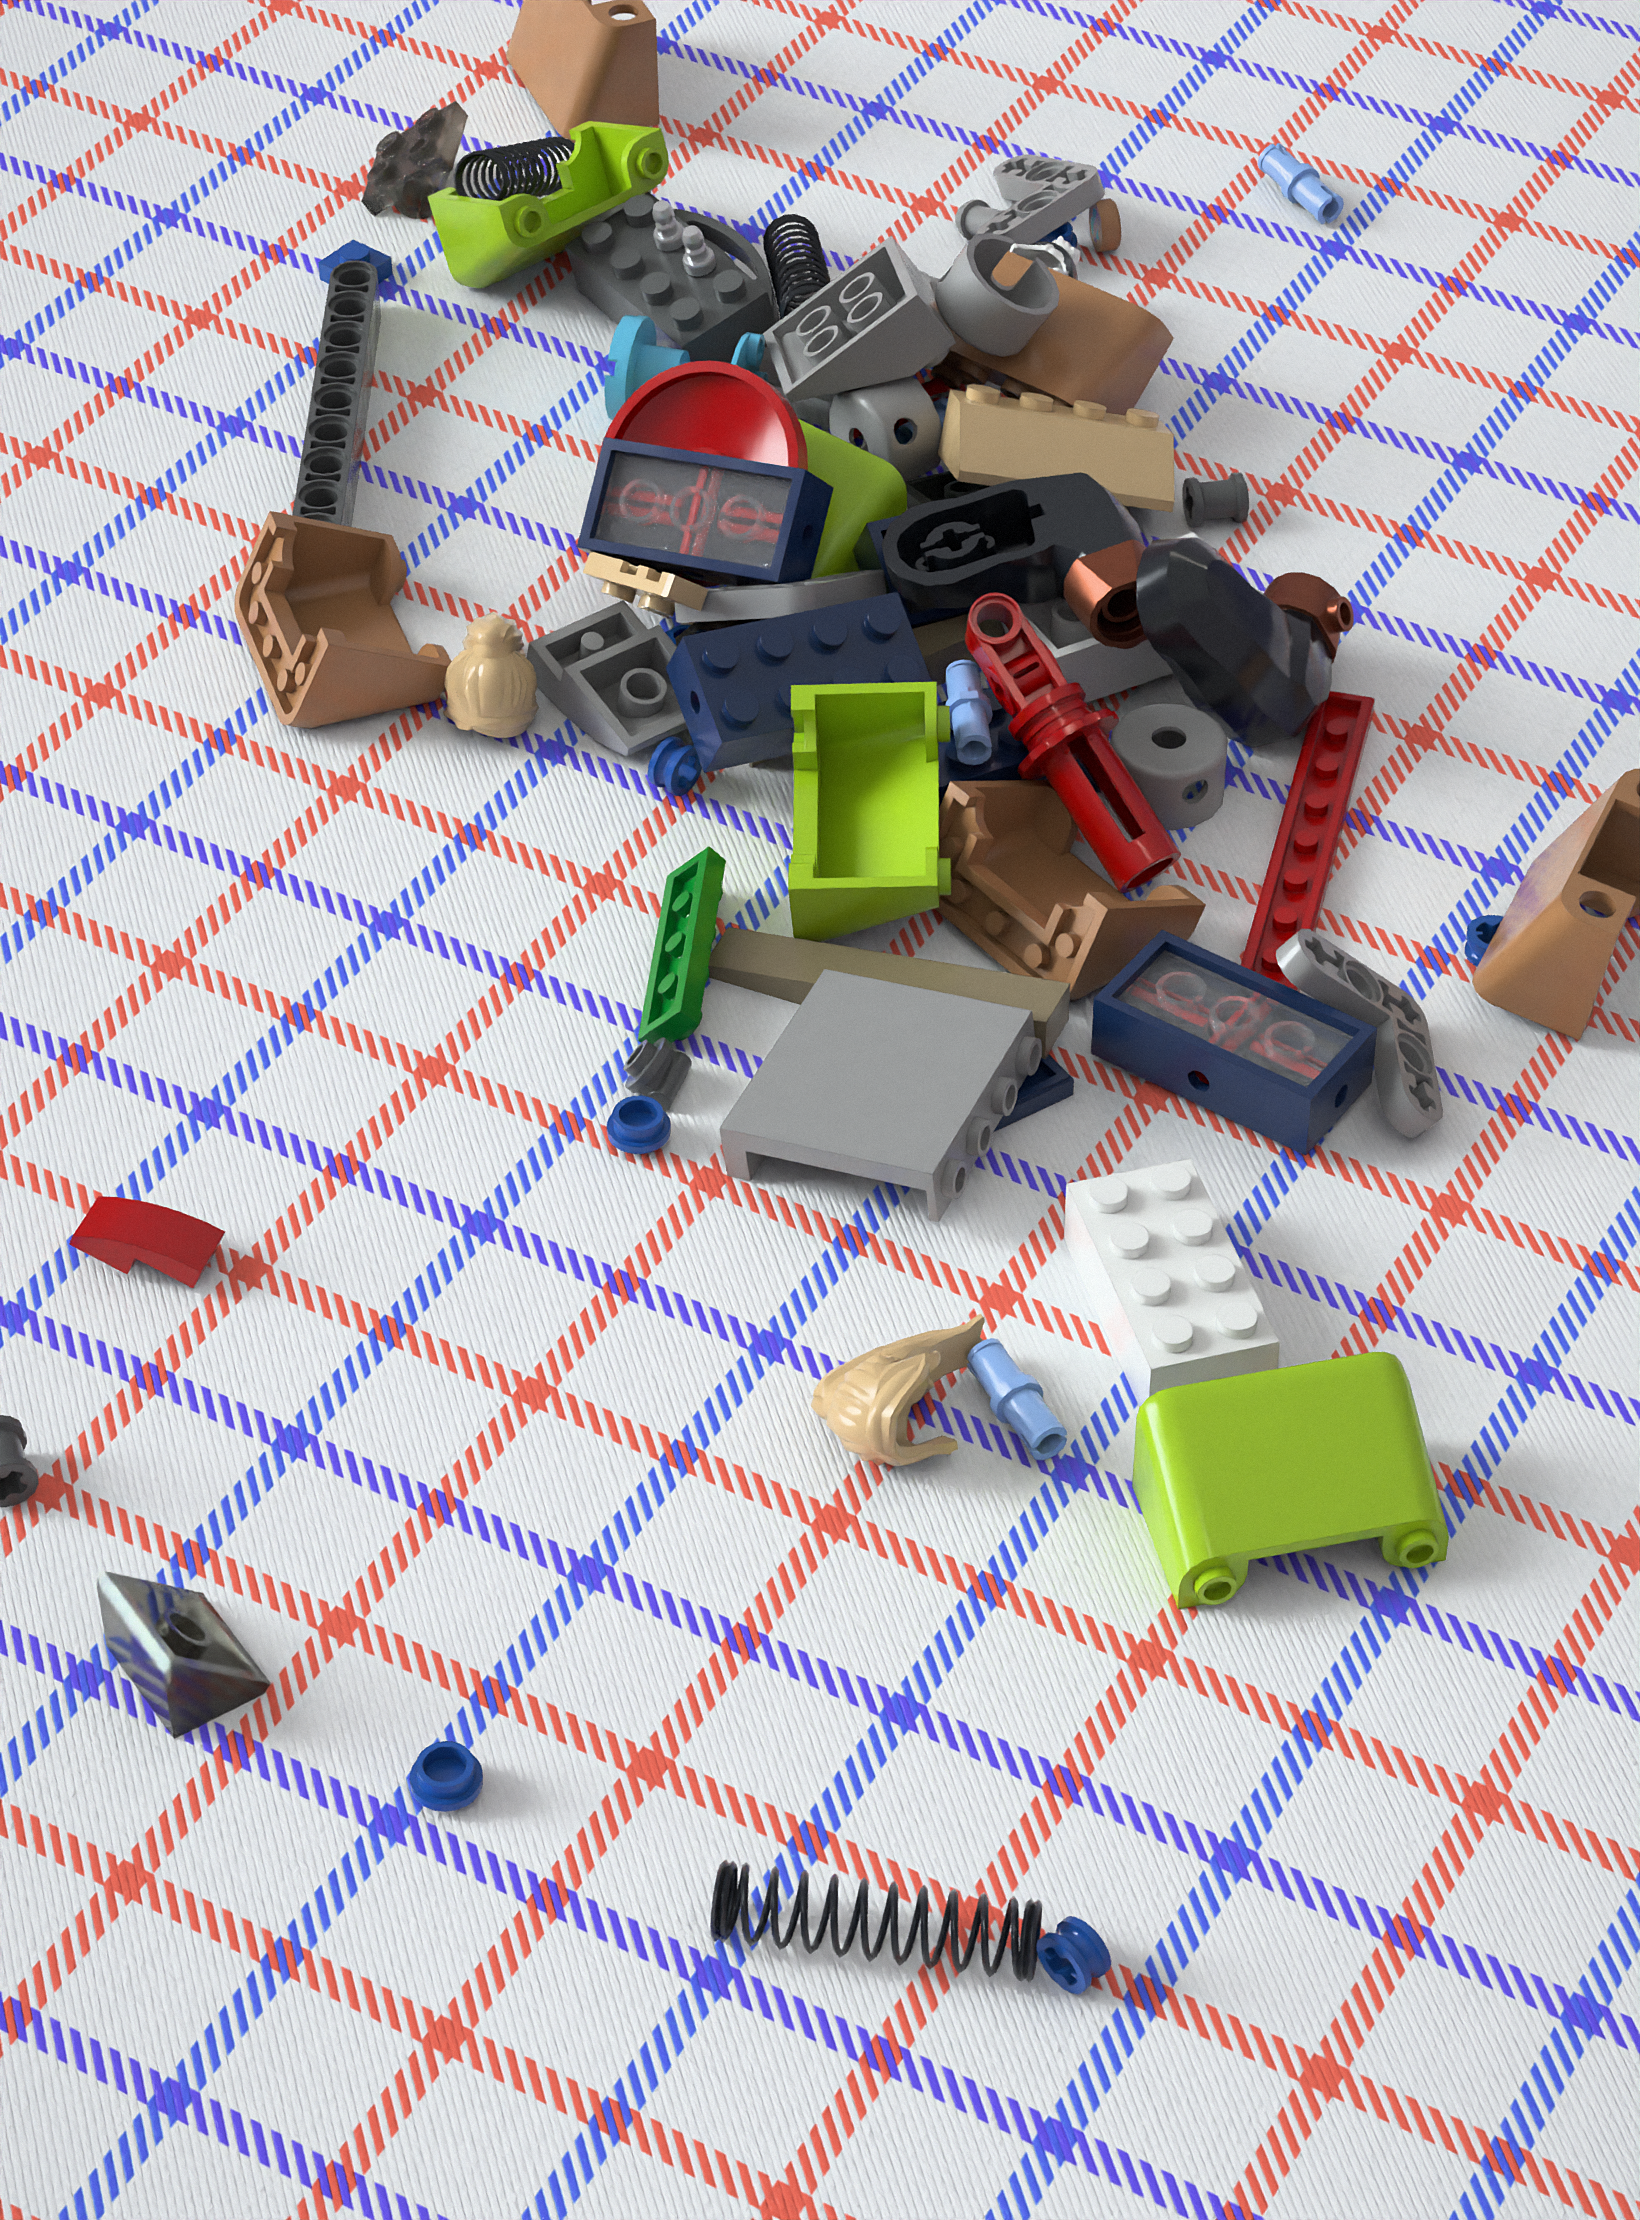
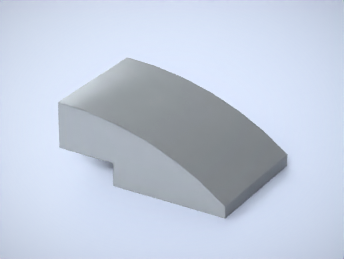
[527,600,687,756]

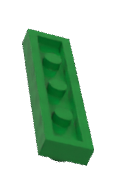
[638,846,726,1044]

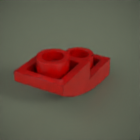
[69,1196,226,1289]

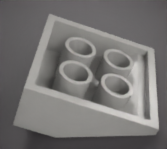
[763,235,956,403]

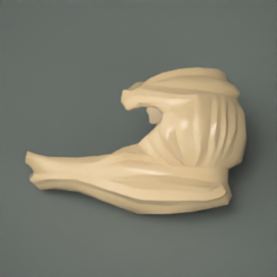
[443,611,539,738]
[811,1314,985,1466]

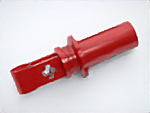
[965,593,1181,893]

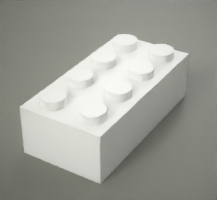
[1064,1158,1280,1407]

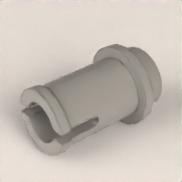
[955,199,1005,240]

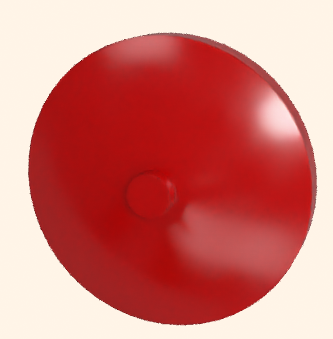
[596,361,808,588]

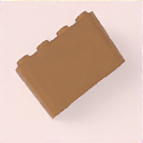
[506,0,660,143]
[931,251,1174,416]
[1472,769,1640,1040]

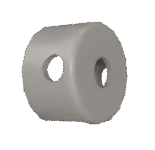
[935,233,1059,357]
[829,376,942,482]
[1110,703,1228,830]

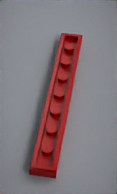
[1241,691,1375,992]

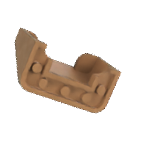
[234,511,452,729]
[935,780,1206,1002]

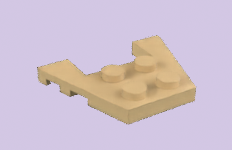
[583,551,770,631]

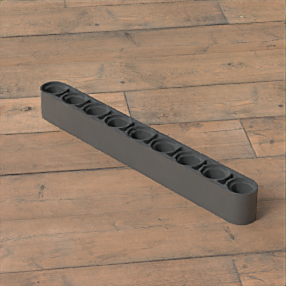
[292,260,381,527]

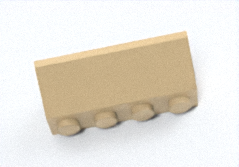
[937,384,1175,512]

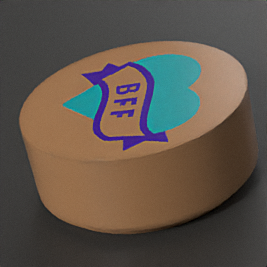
[1089,198,1121,252]

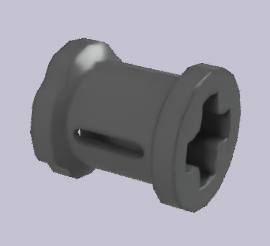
[1182,472,1249,528]
[0,1415,39,1507]

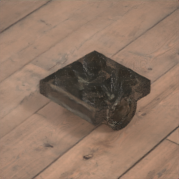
[361,101,468,219]

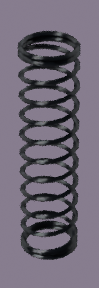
[454,137,575,201]
[763,214,831,319]
[710,1860,1042,1983]

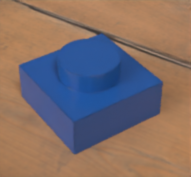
[318,240,393,284]

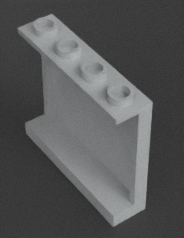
[719,969,1042,1223]

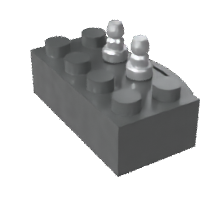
[565,192,779,364]

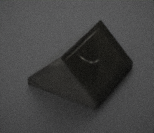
[96,1571,271,1739]

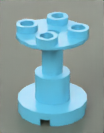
[604,315,769,420]

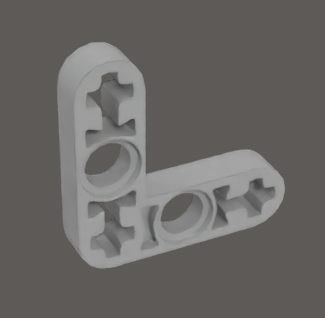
[977,155,1105,251]
[674,570,886,623]
[1276,929,1443,1138]

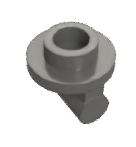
[623,1037,692,1111]

